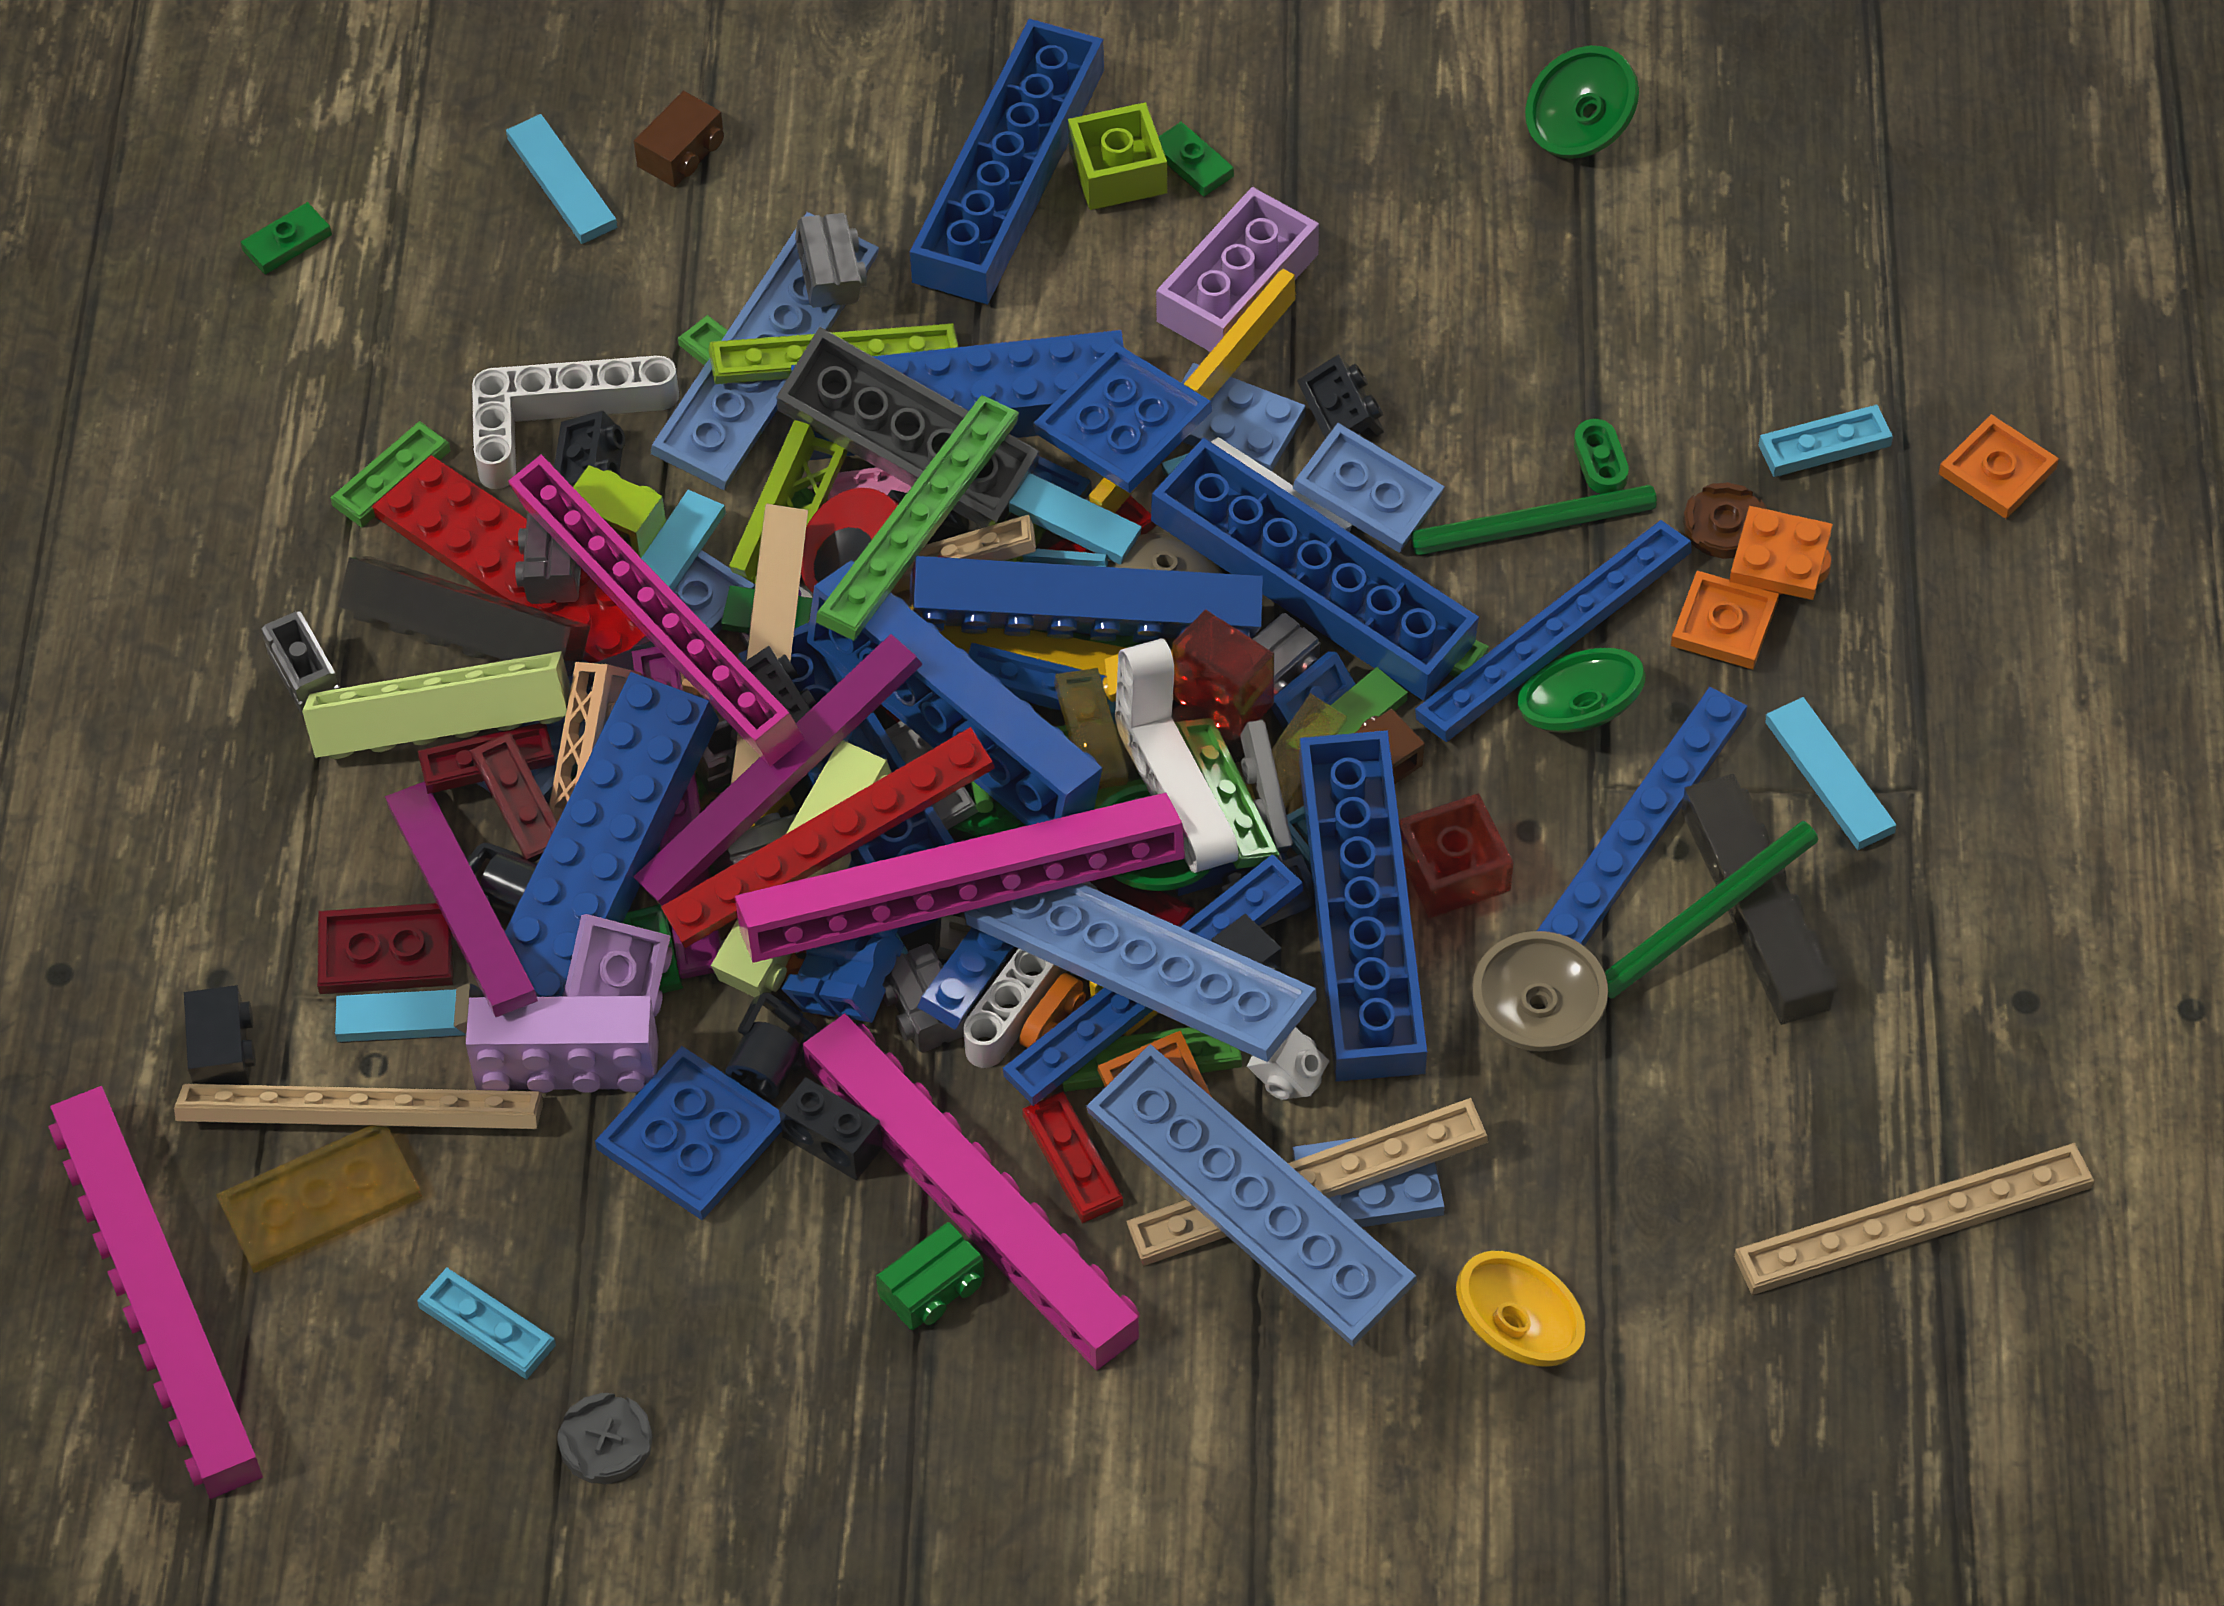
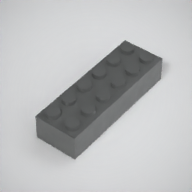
[776,327,1039,528]

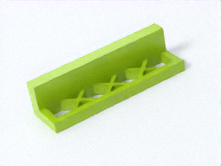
[729,420,848,584]

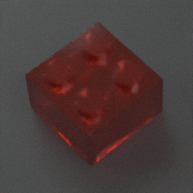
[1173,609,1274,737]
[1399,793,1514,918]

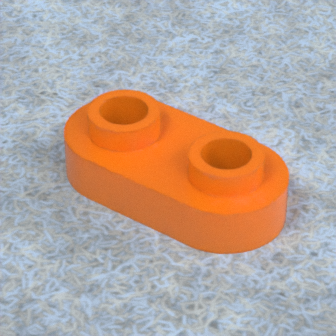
[1019,973,1086,1048]

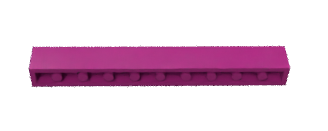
[508,455,804,767]
[735,793,1185,963]
[803,1013,1140,1371]
[48,1086,263,1499]

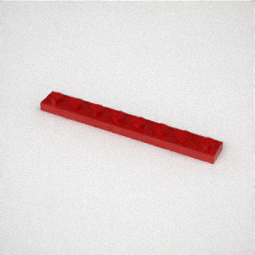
[661,727,995,948]

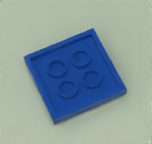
[1033,343,1212,493]
[595,1046,782,1220]

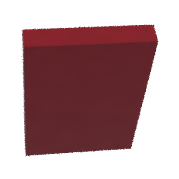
[317,903,453,994]

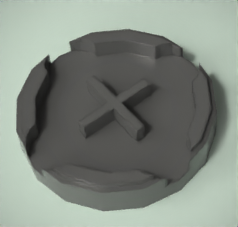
[557,1393,653,1484]

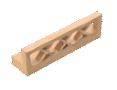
[549,662,641,823]

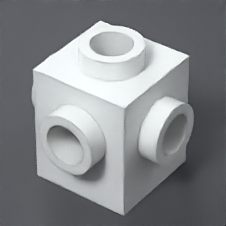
[1247,1027,1329,1100]

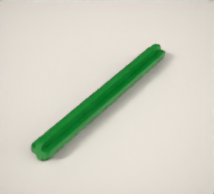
[1411,485,1657,555]
[1604,821,1819,999]

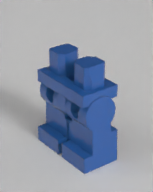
[782,928,905,1022]

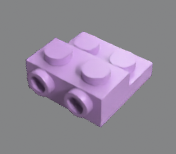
[563,914,672,1017]

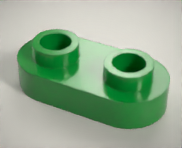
[1574,419,1629,494]

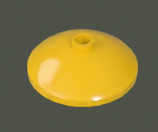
[1456,1251,1585,1366]

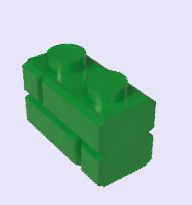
[876,1222,984,1330]

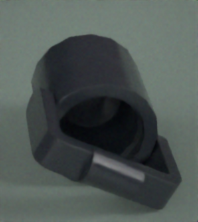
[466,843,537,916]
[725,992,817,1100]

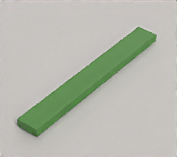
[816,395,1019,641]

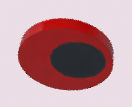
[801,488,903,593]

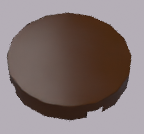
[1683,482,1767,559]

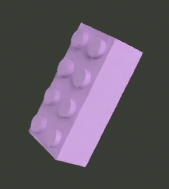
[1156,187,1319,352]
[466,996,659,1093]

